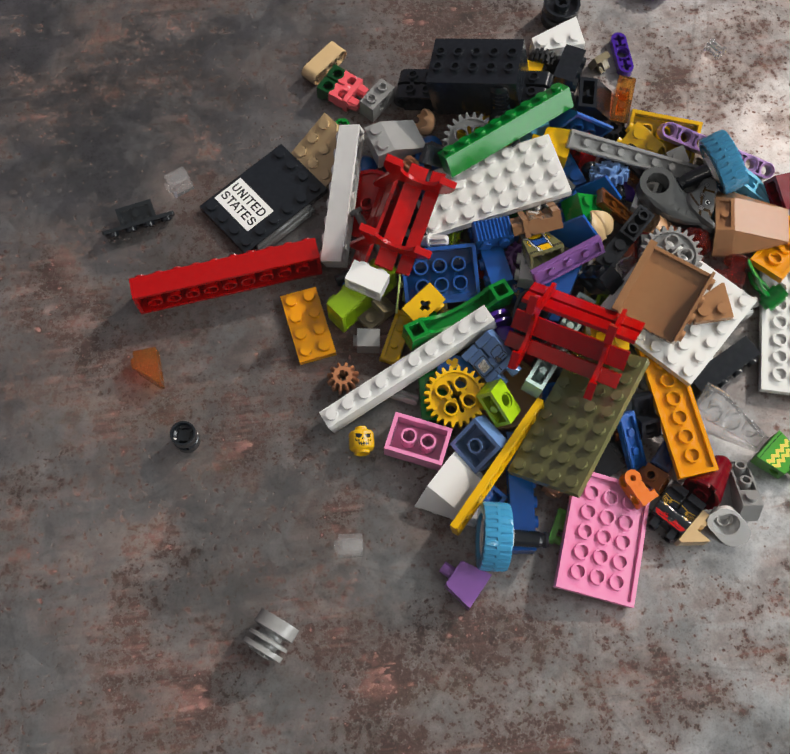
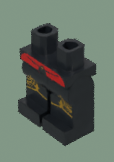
[646,480,707,543]

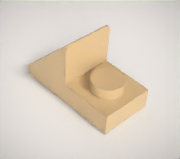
[673,510,710,546]

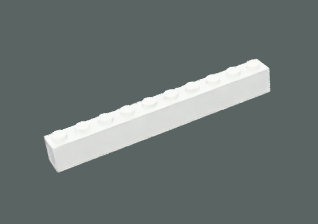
[319,305,497,433]

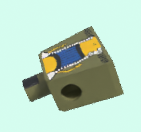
[521,232,564,270]

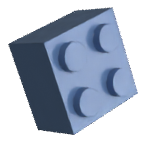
[450,415,508,474]

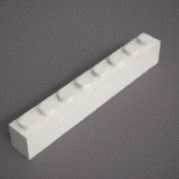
[319,124,364,268]

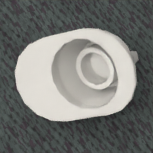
[707,505,751,546]

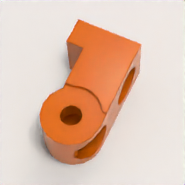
[619,469,659,510]

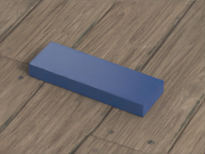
[617,410,647,471]

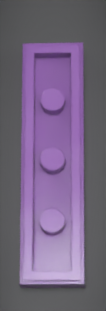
[530,234,605,285]

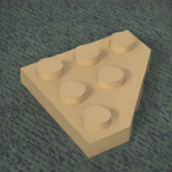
[291,113,339,188]

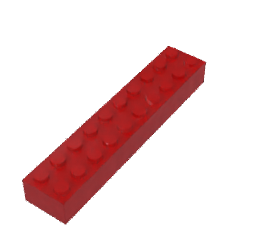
[129,238,322,314]

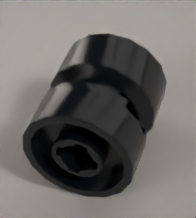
[170,421,201,453]

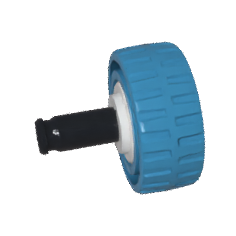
[676,130,749,194]
[475,501,549,572]

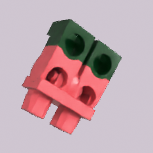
[317,64,369,112]

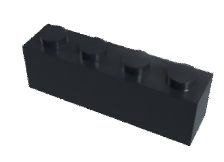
[691,336,761,400]

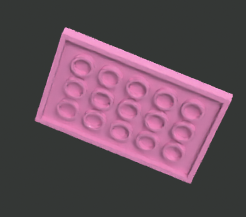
[553,472,652,608]

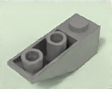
[729,460,764,521]

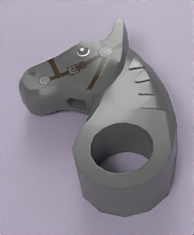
[636,167,717,234]

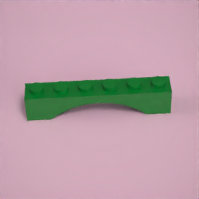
[402,278,514,351]

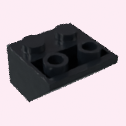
[575,77,611,121]

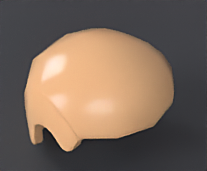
[415,108,435,136]

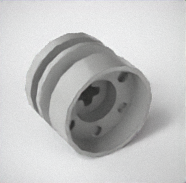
[242,608,299,663]

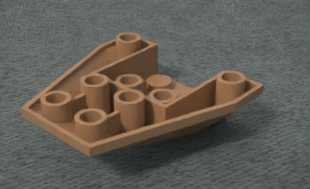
[711,191,789,258]

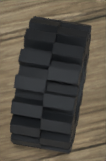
[528,48,559,75]

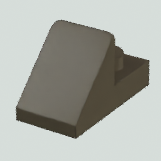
[358,296,395,329]

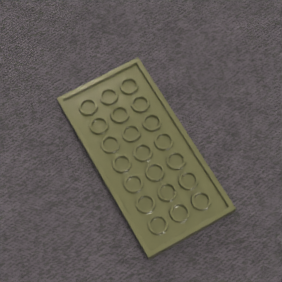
[507,352,650,498]

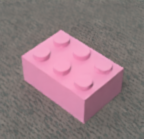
[384,412,453,471]

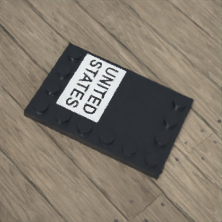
[200,144,328,253]

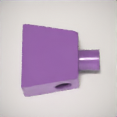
[439,561,492,610]

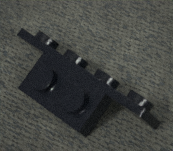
[102,199,175,238]

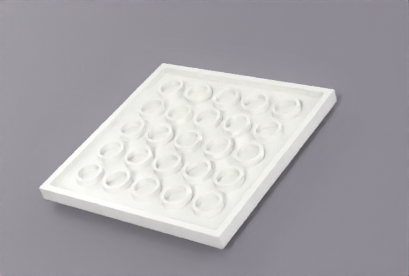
[601,241,757,387]

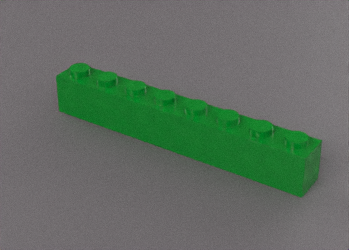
[438,83,574,177]

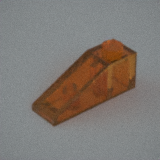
[610,75,636,123]

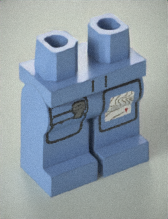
[461,329,522,385]

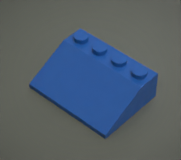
[399,243,480,306]

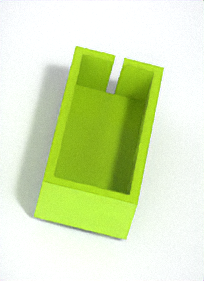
[326,258,397,333]

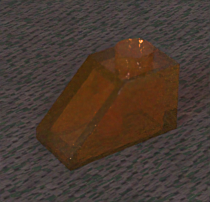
[131,347,165,389]

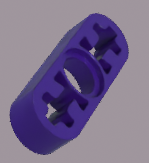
[610,32,634,78]

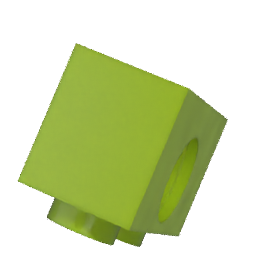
[476,378,521,428]

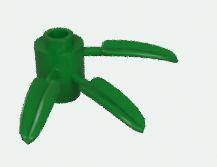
[747,258,789,311]

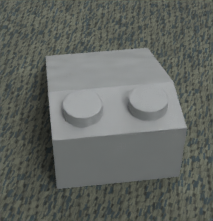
[364,120,425,168]

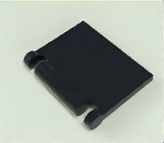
[594,437,627,477]

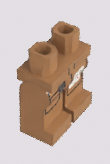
[510,201,563,238]

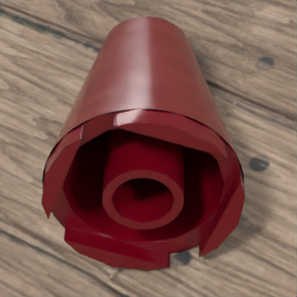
[682,455,732,510]

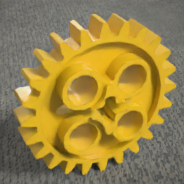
[424,365,485,429]

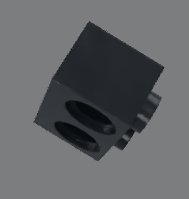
[578,265,624,295]

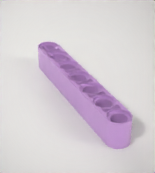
[657,122,775,179]

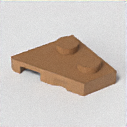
[693,283,734,325]

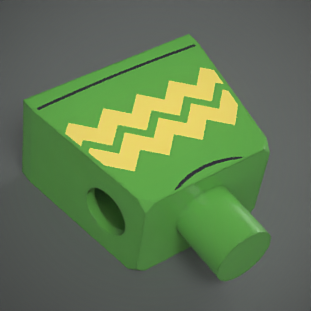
[750,430,790,479]

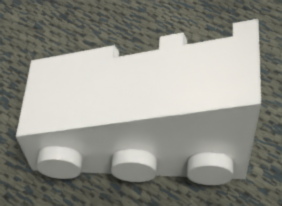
[529,16,585,60]

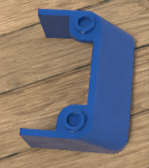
[549,174,622,249]

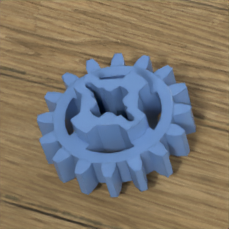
[589,161,629,187]

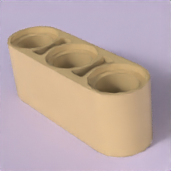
[301,41,347,85]

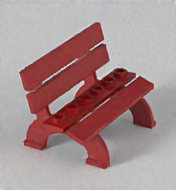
[349,153,457,277]
[504,282,645,401]

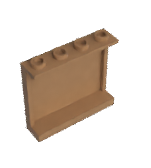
[610,239,716,345]

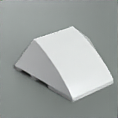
[414,451,483,527]

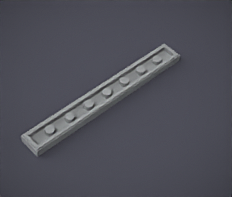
[565,129,701,186]

